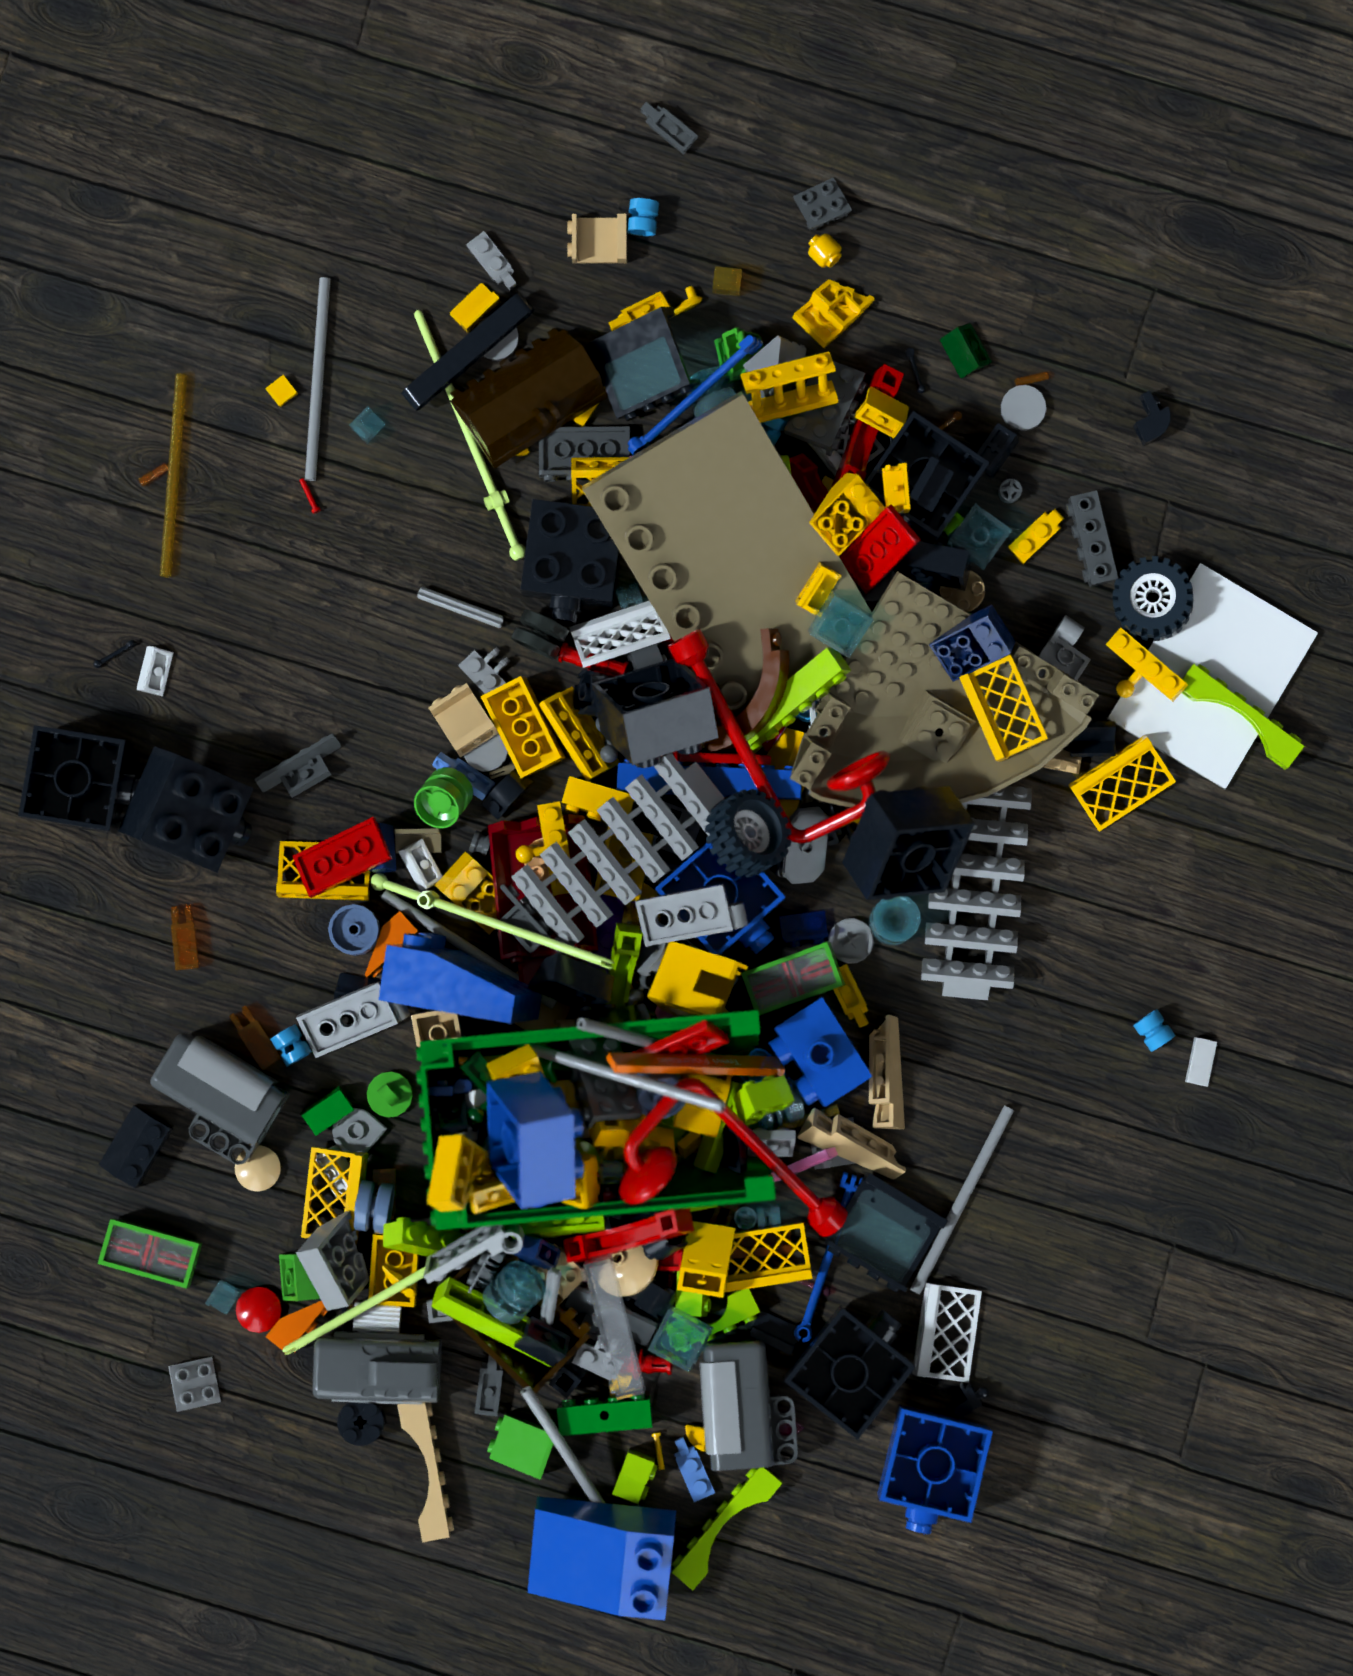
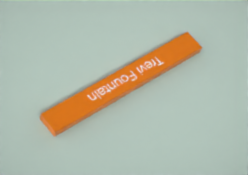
[606,1052,785,1076]

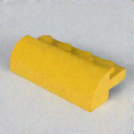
[538,687,621,782]

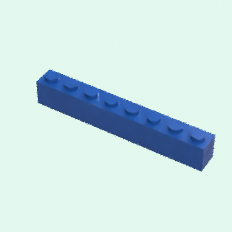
[617,759,802,800]

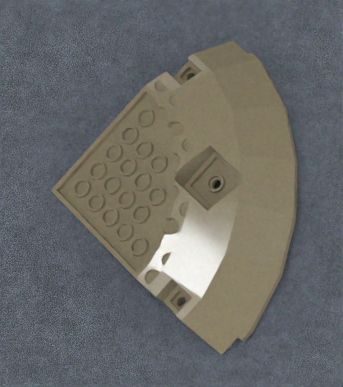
[790,571,1099,808]

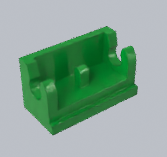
[301,1086,354,1136]

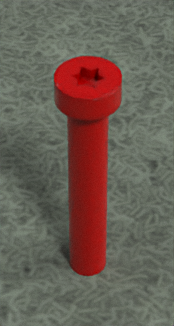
[299,478,321,514]

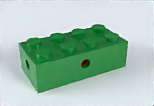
[557,1393,652,1436]

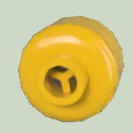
[808,234,842,268]

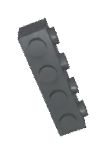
[1066,490,1118,588]

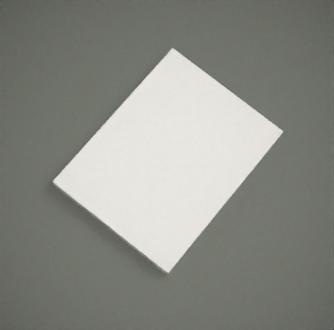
[1107,563,1318,789]

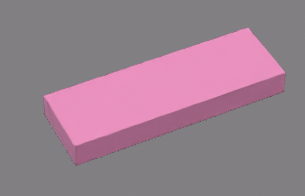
[771,1147,838,1182]

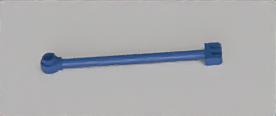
[628,335,763,455]
[794,1172,863,1342]

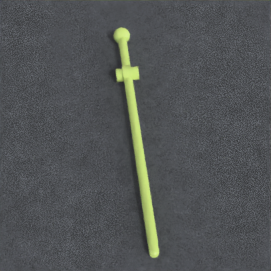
[414,310,526,561]
[370,873,615,969]
[283,1256,476,1355]

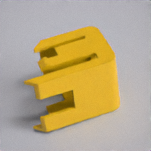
[647,942,748,1017]

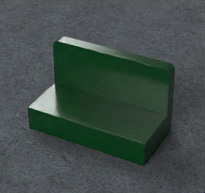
[940,323,992,378]

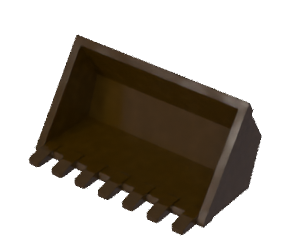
[450,328,608,469]
[449,1254,592,1394]

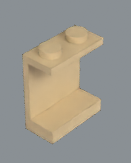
[567,214,627,263]
[428,683,498,758]

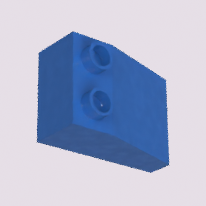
[378,932,542,1024]
[528,1496,676,1620]

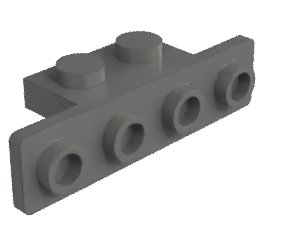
[255,733,341,798]
[500,884,566,954]

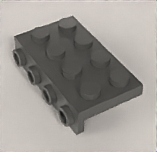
[784,361,868,456]
[539,426,630,482]
[564,1038,642,1128]

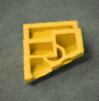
[792,279,875,348]

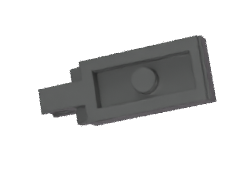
[640,102,698,155]
[475,1355,503,1417]

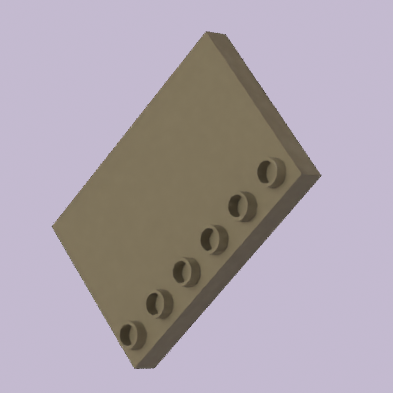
[582,391,872,718]

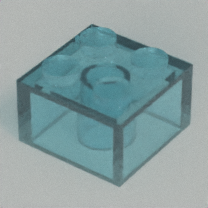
[947,503,1012,570]
[808,591,874,658]
[648,1306,714,1372]

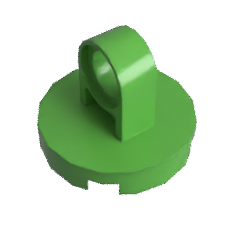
[367,1072,413,1118]

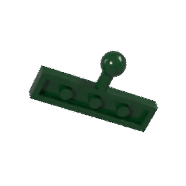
[460,1051,492,1125]

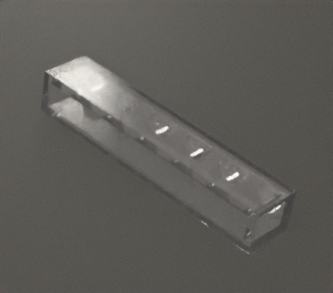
[581,1255,646,1400]

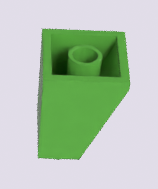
[279,1253,320,1301]
[487,1413,553,1480]

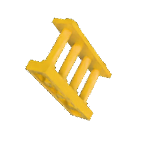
[740,351,838,423]

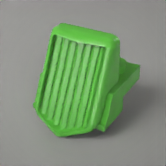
[714,327,764,384]

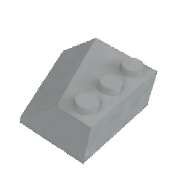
[743,336,806,398]
[296,1210,370,1311]

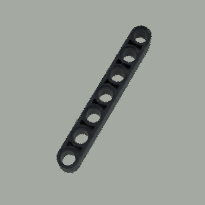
[401,292,535,411]

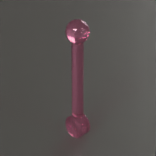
[795,1280,831,1296]

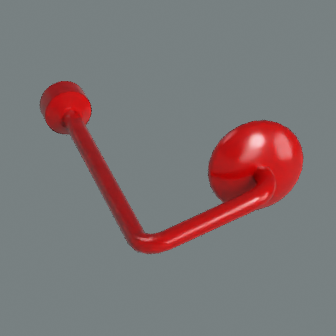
[668,629,890,844]
[619,1078,848,1237]

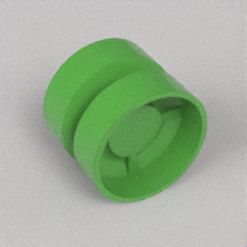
[414,767,473,828]

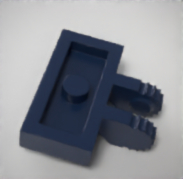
[429,1074,475,1096]

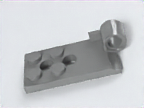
[635,884,748,947]
[296,982,410,1058]
[423,1224,524,1284]

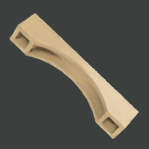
[397,1402,454,1542]

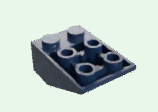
[929,605,1016,682]

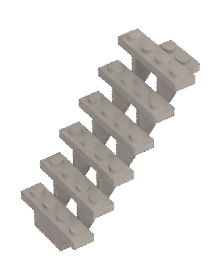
[511,753,724,946]
[921,786,1031,1000]

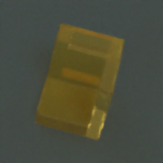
[712,266,742,296]

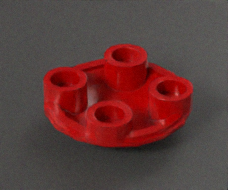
[236,1287,282,1333]

